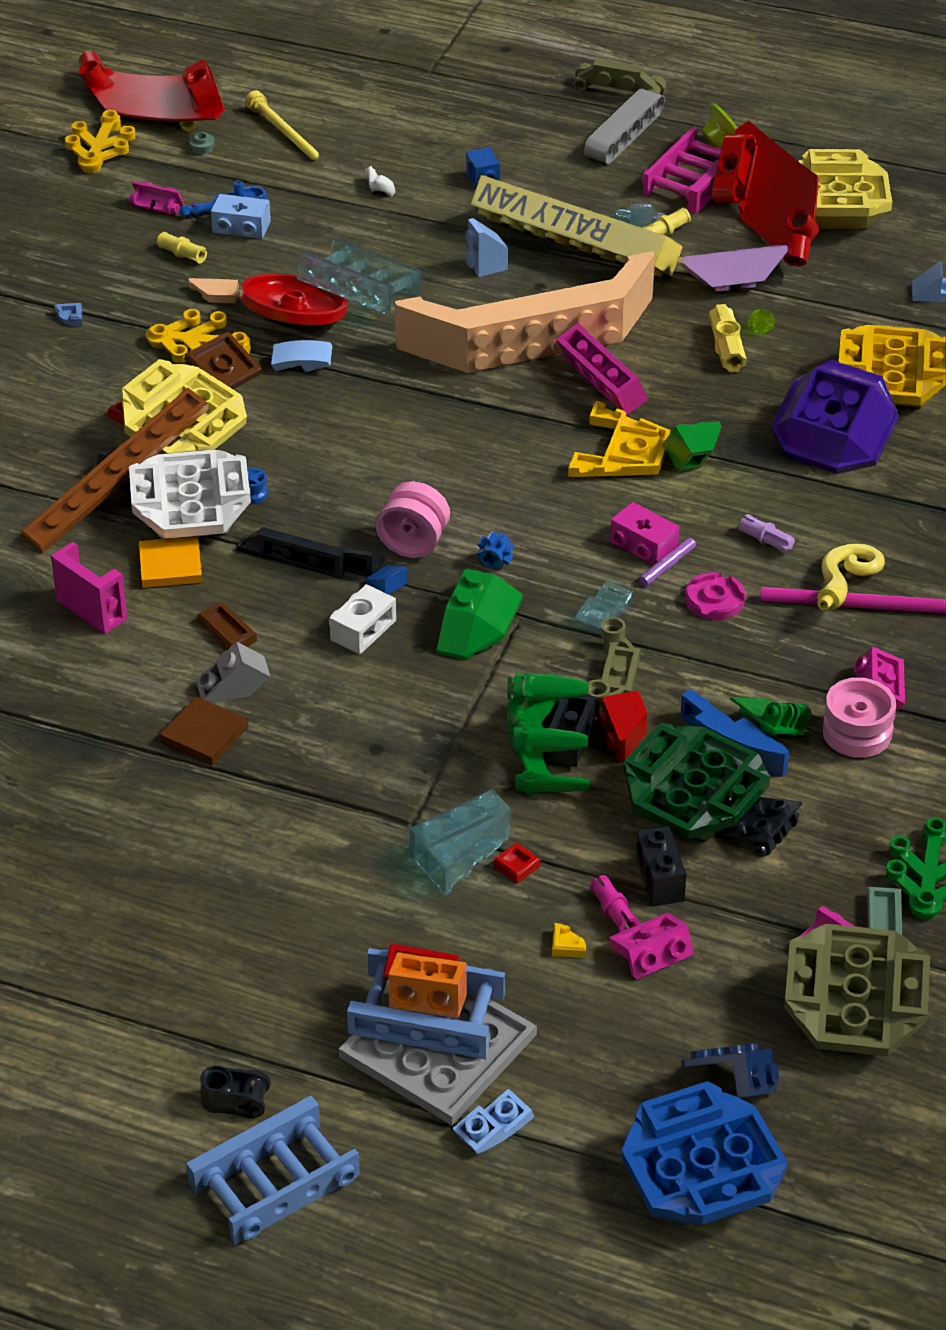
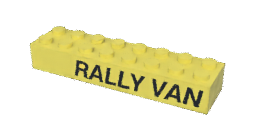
[470,175,683,278]

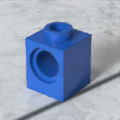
[466,147,500,189]

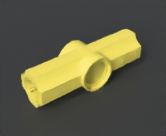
[709,304,746,373]

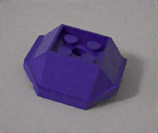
[771,360,899,474]

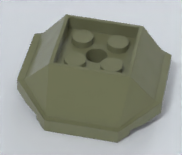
[784,924,930,1056]

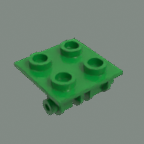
[730,697,812,737]

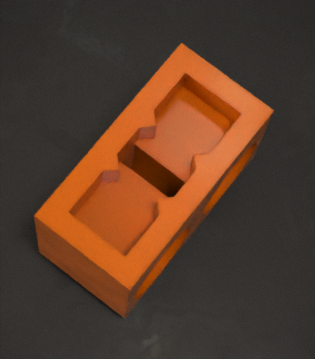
[388,952,467,1018]

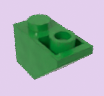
[663,421,722,471]

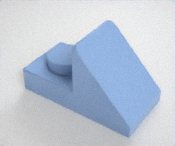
[912,261,946,302]

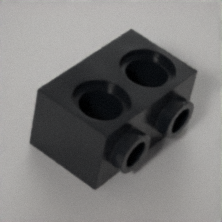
[636,826,687,907]

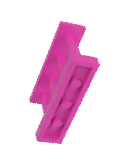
[641,126,721,214]

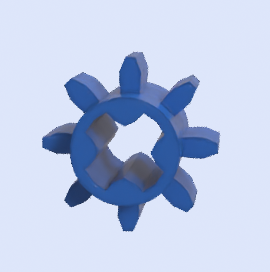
[476,531,515,569]

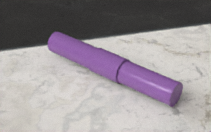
[638,538,696,587]

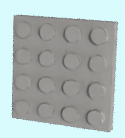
[339,994,537,1125]

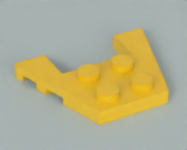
[568,401,671,477]

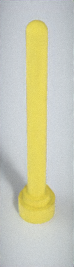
[245,90,319,160]

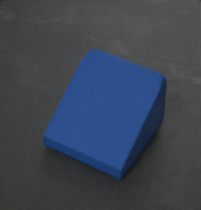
[365,565,408,595]

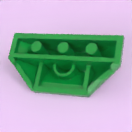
[437,569,523,661]

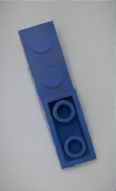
[680,689,789,777]

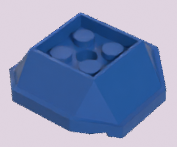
[621,1081,788,1226]

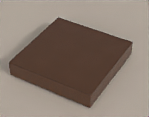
[184,331,262,389]
[160,696,249,765]

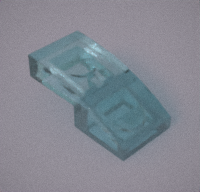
[574,581,633,632]

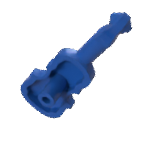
[179,181,267,217]

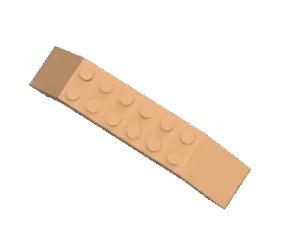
[395,251,655,373]

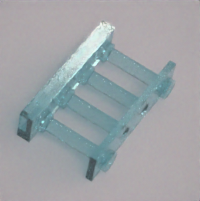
[297,238,423,314]

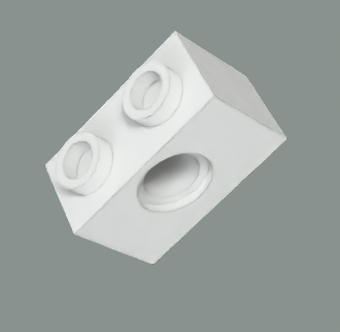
[329,584,396,654]

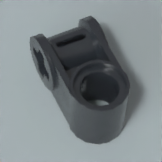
[200,1065,271,1118]

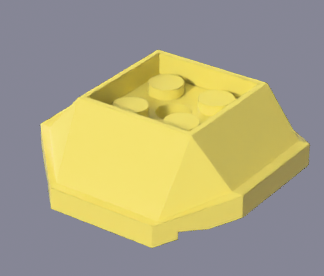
[799,149,892,229]
[122,359,247,454]

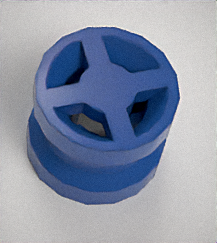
[247,468,268,504]

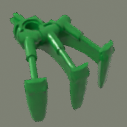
[507,673,590,795]

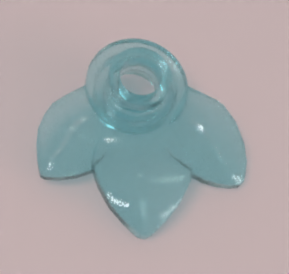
[615,203,666,228]

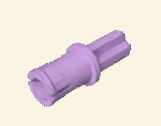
[739,514,795,552]

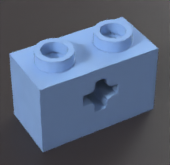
[211,194,271,239]

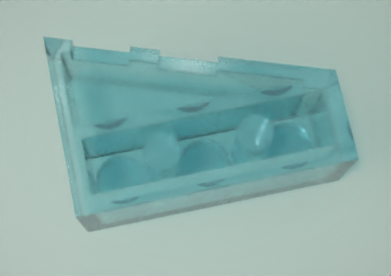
[409,789,511,896]

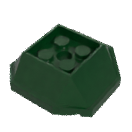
[624,723,770,841]

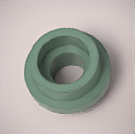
[189,132,215,154]

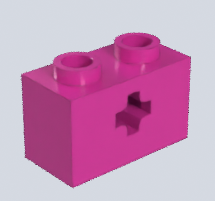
[610,502,680,565]

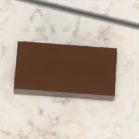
[197,602,257,650]

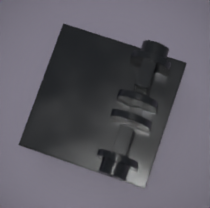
[715,797,803,857]

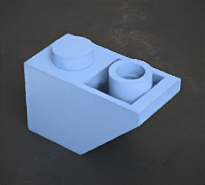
[466,218,508,277]

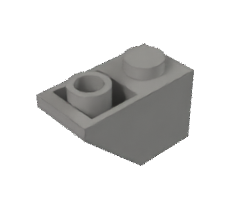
[196,641,270,703]

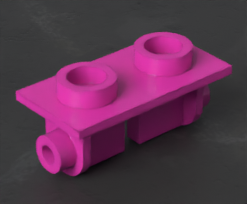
[129,181,185,215]

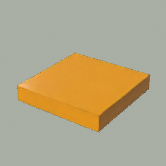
[139,536,202,588]

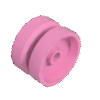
[376,481,450,558]
[823,678,896,758]

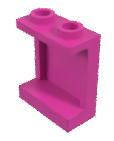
[51,542,128,634]

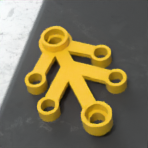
[65,110,136,173]
[146,309,251,363]

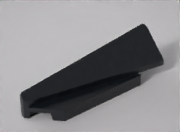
[237,527,385,579]

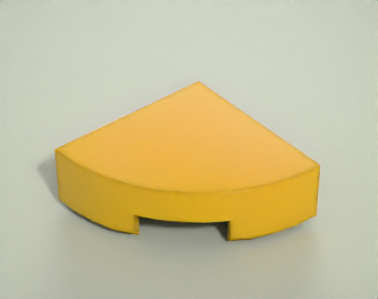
[552,923,586,958]

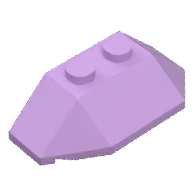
[677,245,788,291]

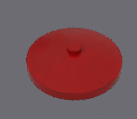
[240,273,348,325]

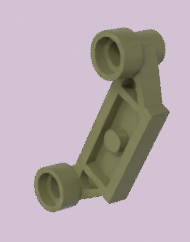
[573,59,666,95]
[587,617,641,717]

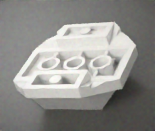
[129,449,251,539]

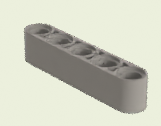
[584,89,665,164]

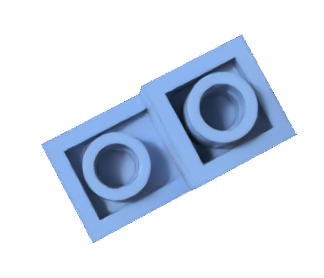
[271,340,332,372]
[452,1088,534,1154]

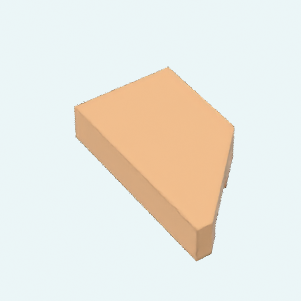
[189,278,239,303]

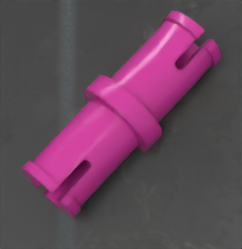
[590,875,639,932]

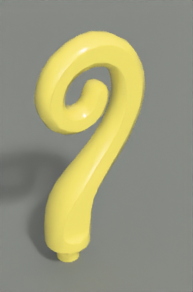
[817,544,885,611]

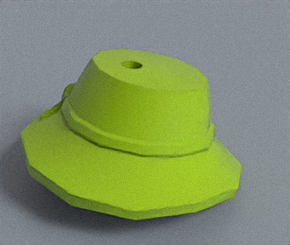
[702,103,737,148]

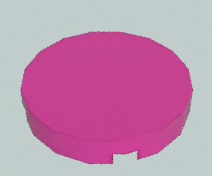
[685,572,746,620]

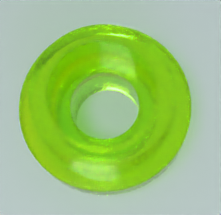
[748,309,775,333]

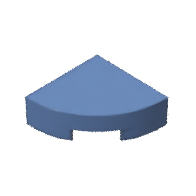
[55,303,82,327]

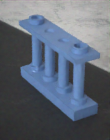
[347,948,505,1059]
[186,1096,360,1245]

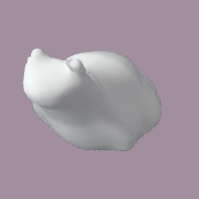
[365,166,395,197]

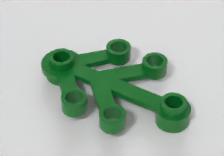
[886,817,946,920]

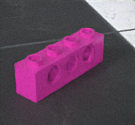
[556,323,648,416]

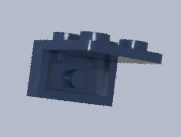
[681,1043,779,1098]

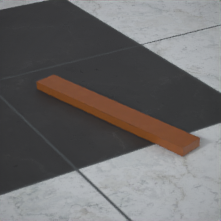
[21,387,209,554]

